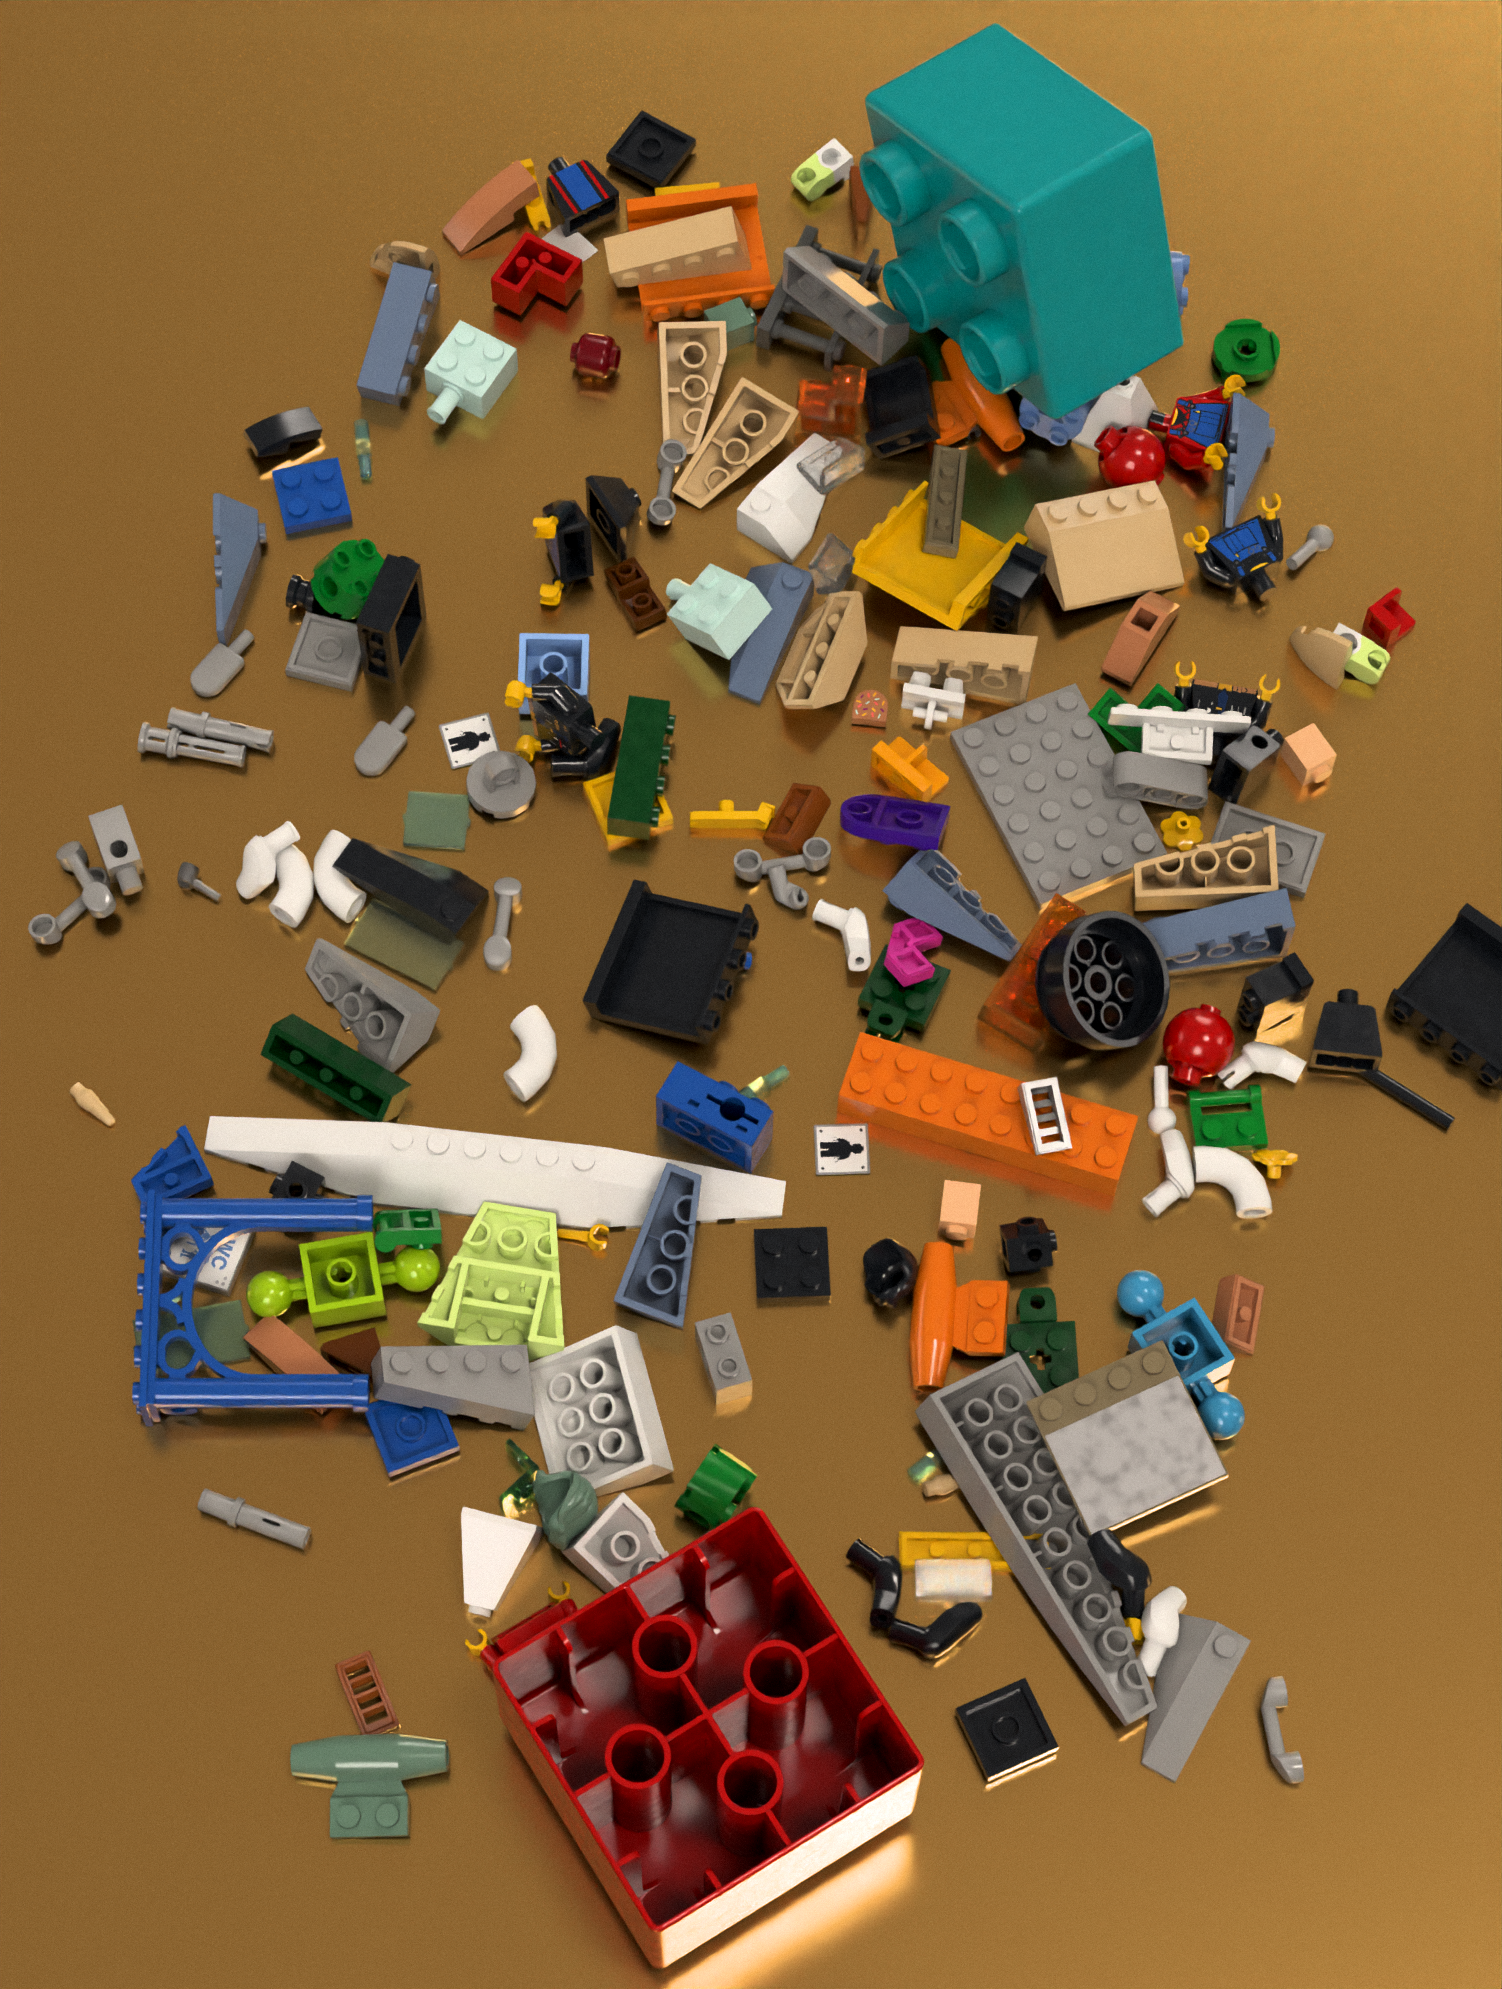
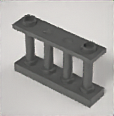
[756,225,883,372]

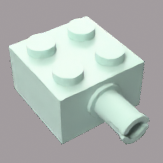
[424,320,518,424]
[666,563,772,660]

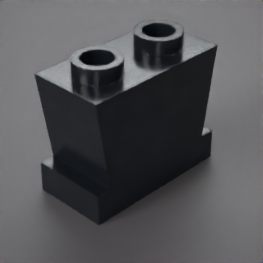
[987,542,1047,632]
[1237,952,1314,1035]

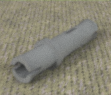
[167,707,274,752]
[197,1488,311,1549]

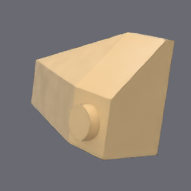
[657,321,727,456]
[672,377,800,510]

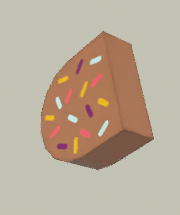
[851,690,888,727]

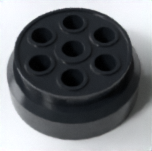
[1035,911,1170,1051]

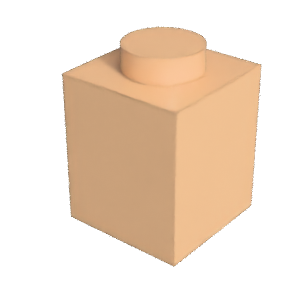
[1280,723,1337,786]
[938,1180,981,1240]

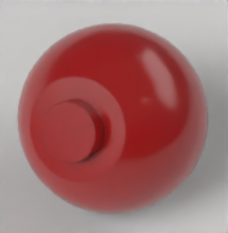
[1094,425,1166,488]
[1162,1004,1235,1087]

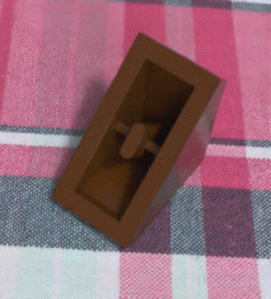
[320,1327,380,1386]

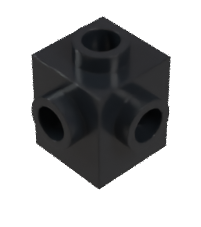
[269,1161,326,1198]
[999,1217,1057,1273]

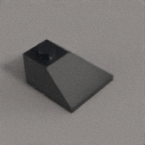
[585,475,641,562]

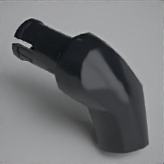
[550,718,621,781]
[1087,1529,1152,1619]
[846,1538,902,1628]
[889,1598,982,1659]

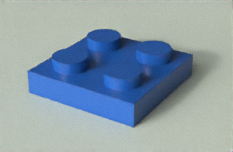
[272,457,352,534]
[364,1400,460,1477]

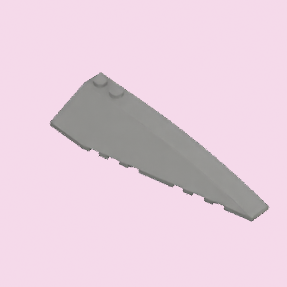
[915,1352,1158,1726]

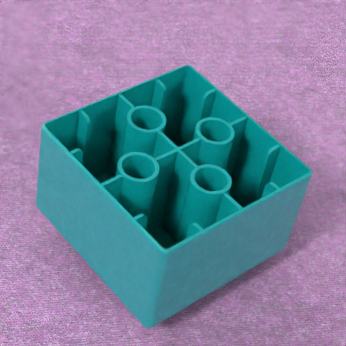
[859,23,1184,420]

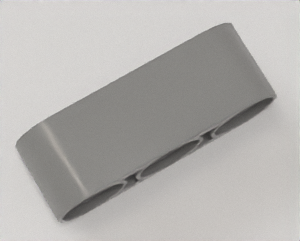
[1113,751,1208,810]

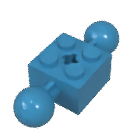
[1117,1270,1245,1440]

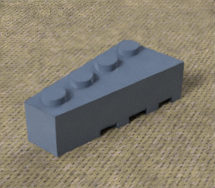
[356,262,440,406]
[1142,888,1296,973]
[613,1162,702,1330]

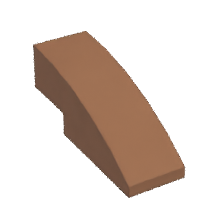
[442,160,540,256]
[242,1316,340,1415]

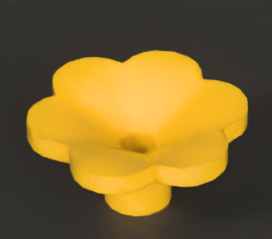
[1160,811,1203,852]
[1252,1149,1298,1178]

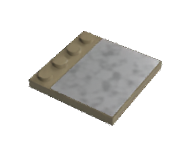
[1026,1340,1229,1537]

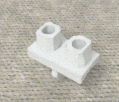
[901,671,966,730]

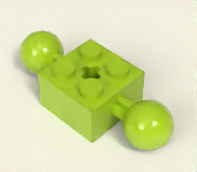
[246,1232,440,1328]

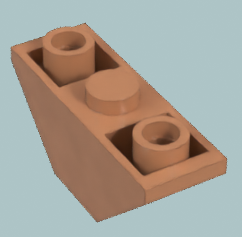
[1101,591,1181,686]

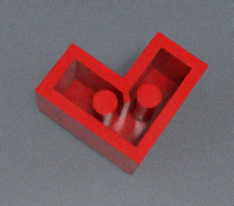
[491,232,583,316]

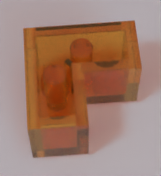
[794,365,868,439]

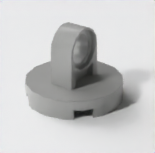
[466,751,536,819]

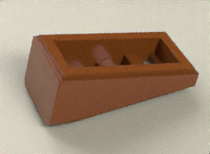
[849,166,872,241]
[335,1651,400,1735]

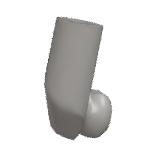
[767,864,809,910]

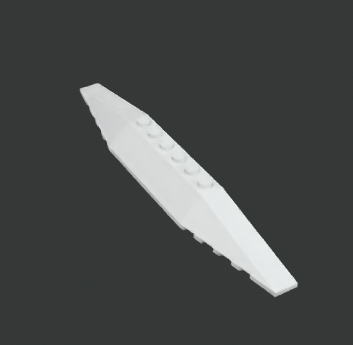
[204,1116,786,1230]

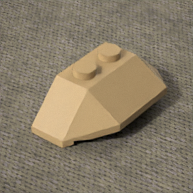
[775,591,868,709]

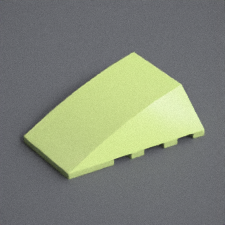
[417,1202,564,1361]

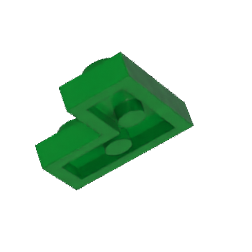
[1088,683,1186,753]

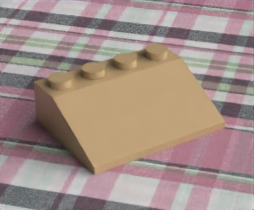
[1024,480,1185,611]

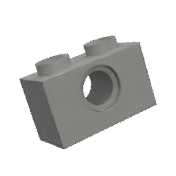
[695,1312,752,1405]

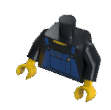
[1183,493,1284,600]
[533,499,594,606]

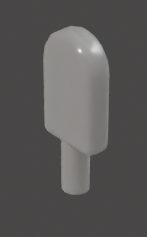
[190,629,255,697]
[354,706,415,776]

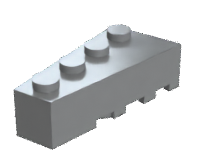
[371,1345,535,1431]

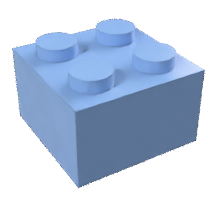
[518,633,590,714]

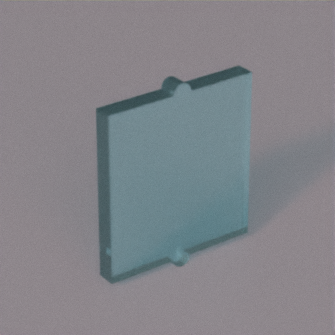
[402,791,471,850]

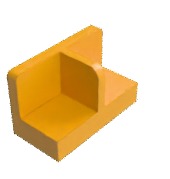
[871,737,949,802]

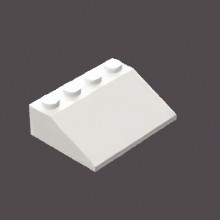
[529,1325,674,1496]

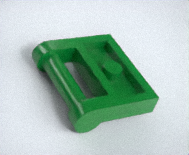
[1187,1084,1268,1152]
[373,1208,442,1253]

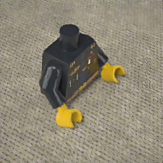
[1173,661,1281,764]
[505,673,605,763]

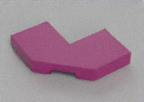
[884,917,943,987]

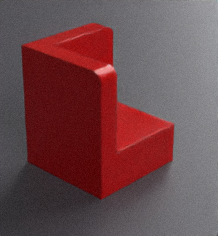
[1363,587,1416,648]

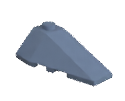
[1222,393,1275,532]
[213,493,267,647]
[728,562,815,705]
[882,849,1024,962]

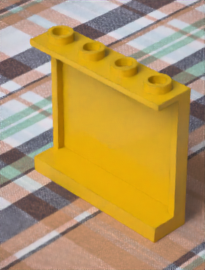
[852,481,1029,631]

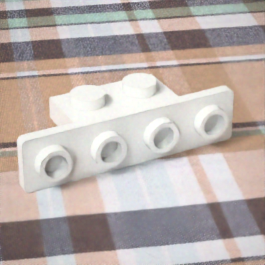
[1108,704,1251,765]

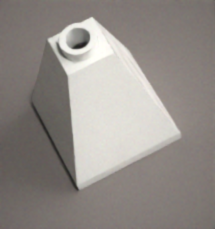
[1072,375,1158,452]
[461,1507,544,1617]

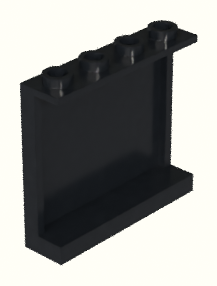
[582,879,759,1045]
[1386,903,1502,1090]

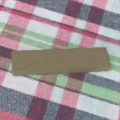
[922,444,967,558]

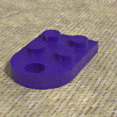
[840,794,951,851]

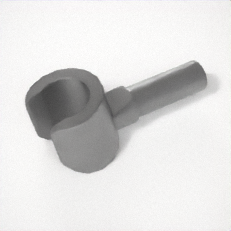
[177,862,222,902]

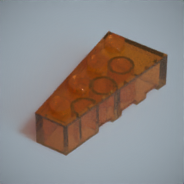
[977,893,1086,1056]

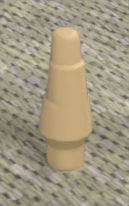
[69,1082,115,1126]
[922,1474,960,1497]

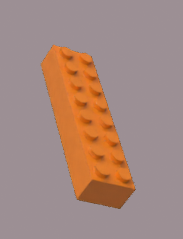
[837,1032,1138,1196]

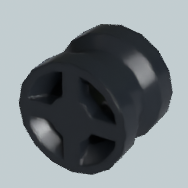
[286,574,319,613]

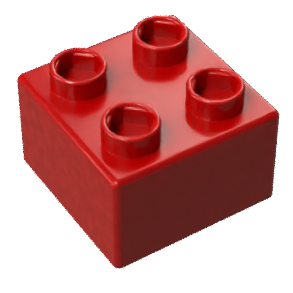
[492,1507,924,1968]

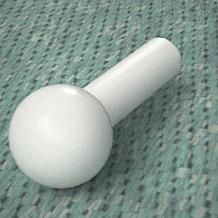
[1147,1066,1176,1134]

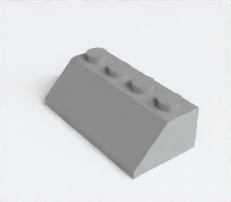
[782,246,909,366]

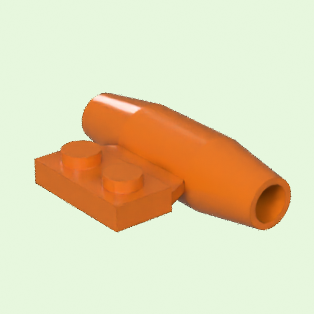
[932,338,1025,452]
[909,1242,1010,1393]

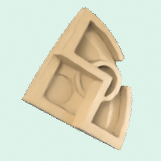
[370,241,440,279]
[1289,626,1353,690]

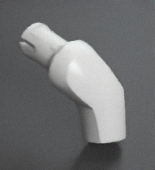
[236,821,300,899]
[812,899,871,971]
[1218,1041,1307,1090]
[1141,1129,1195,1217]
[1137,1586,1187,1677]

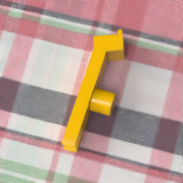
[512,158,551,235]
[689,800,775,830]

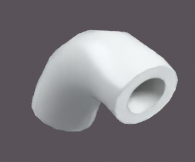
[313,830,366,923]
[269,844,314,928]
[503,1005,557,1102]
[1192,1146,1273,1218]

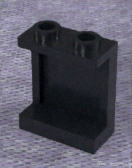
[857,355,941,459]

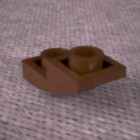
[604,557,667,631]

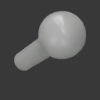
[1286,525,1334,570]

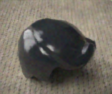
[863,1238,919,1309]

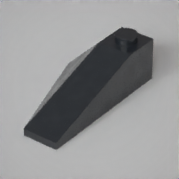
[332,838,489,947]

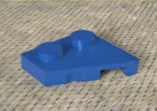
[131,1125,214,1202]

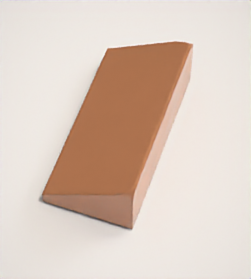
[1212,1274,1265,1355]

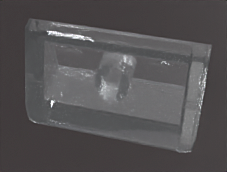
[797,437,865,495]
[808,533,856,595]
[914,1559,992,1602]

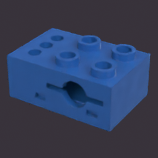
[656,1061,773,1174]

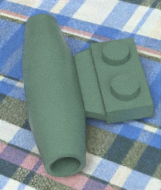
[290,1733,449,1839]

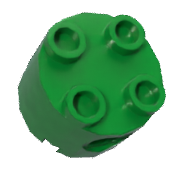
[311,539,385,620]
[674,1444,758,1531]

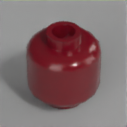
[570,333,621,379]

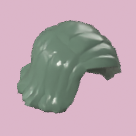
[532,1470,599,1551]

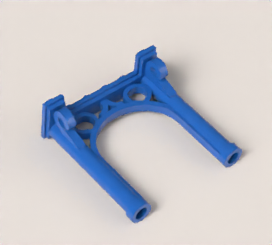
[132,1190,373,1426]

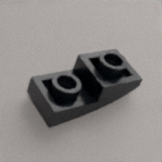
[243,407,323,457]

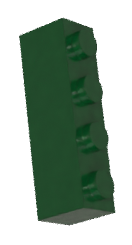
[607,695,676,840]
[260,1013,412,1122]

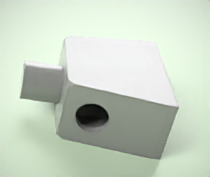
[88,805,144,895]

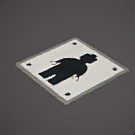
[439,713,500,769]
[814,1123,870,1175]

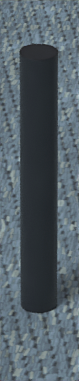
[1356,1070,1455,1130]

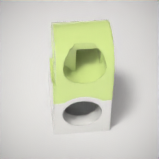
[790,138,854,201]
[1333,623,1391,684]

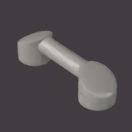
[646,439,687,526]
[734,837,831,882]
[56,841,116,918]
[28,867,111,944]
[483,877,522,971]
[1260,1676,1304,1784]

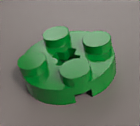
[1212,319,1280,382]

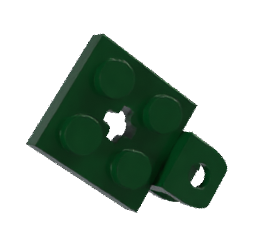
[857,944,951,1043]
[1002,1287,1079,1393]

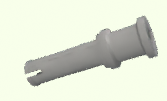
[138,722,247,768]

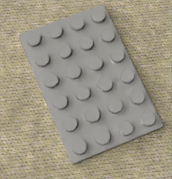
[950,683,1167,910]

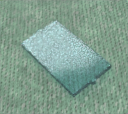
[344,898,464,992]
[132,1299,251,1376]

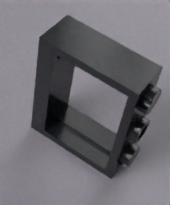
[356,554,426,684]

